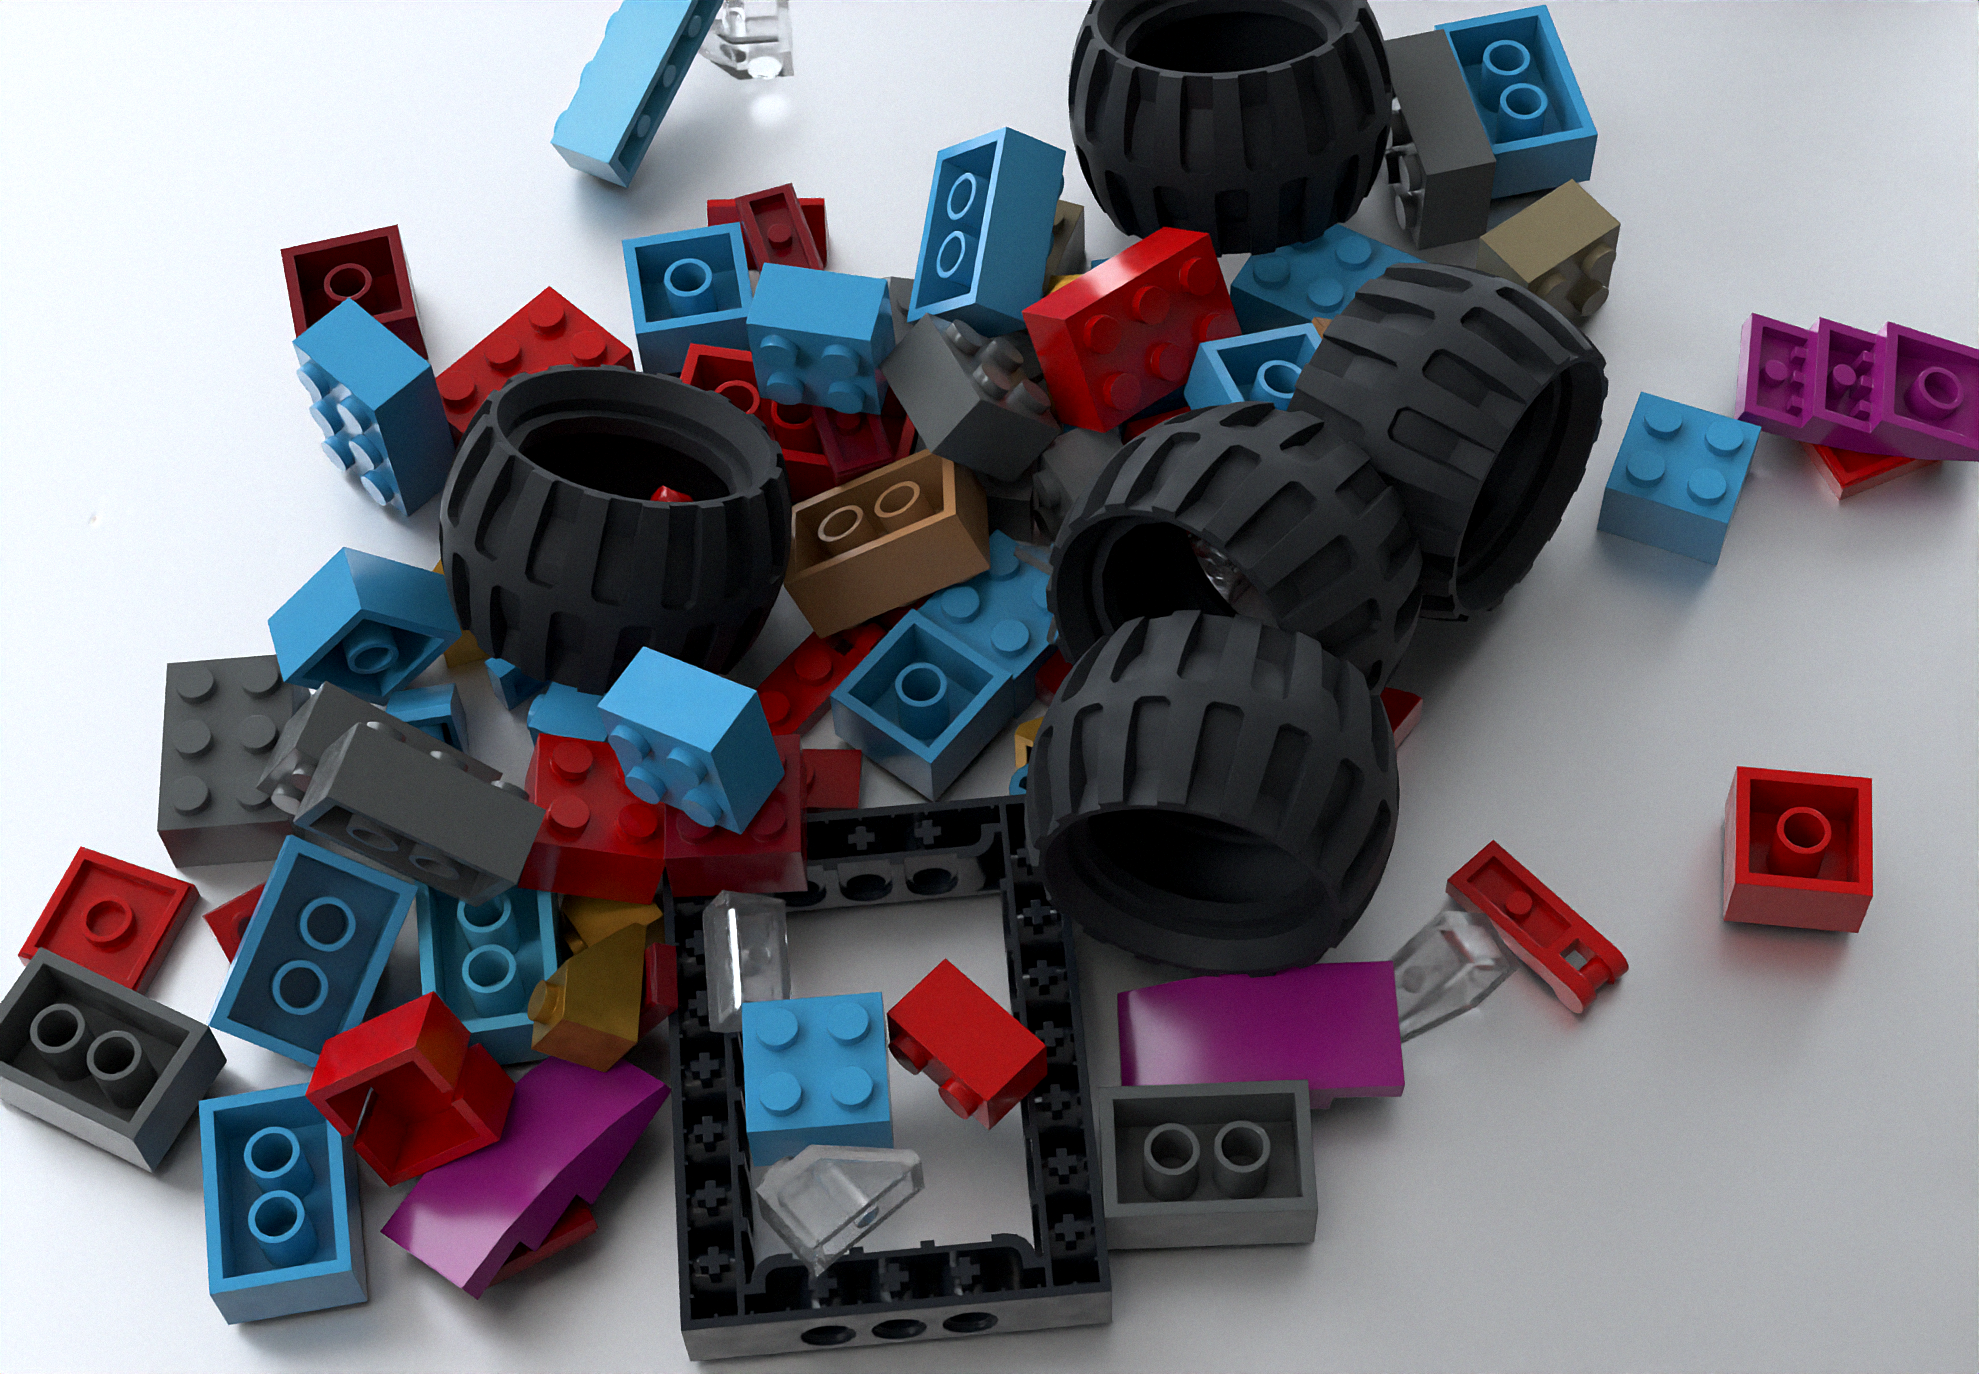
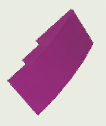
[1734,312,1979,462]
[1117,961,1405,1109]
[380,1056,671,1300]

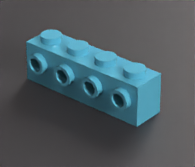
[550,0,724,188]

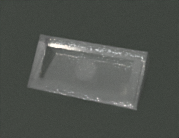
[702,890,792,1033]

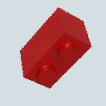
[886,958,1047,1131]

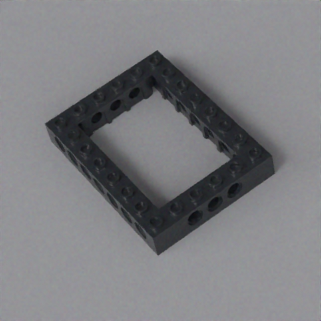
[662,794,1112,1361]

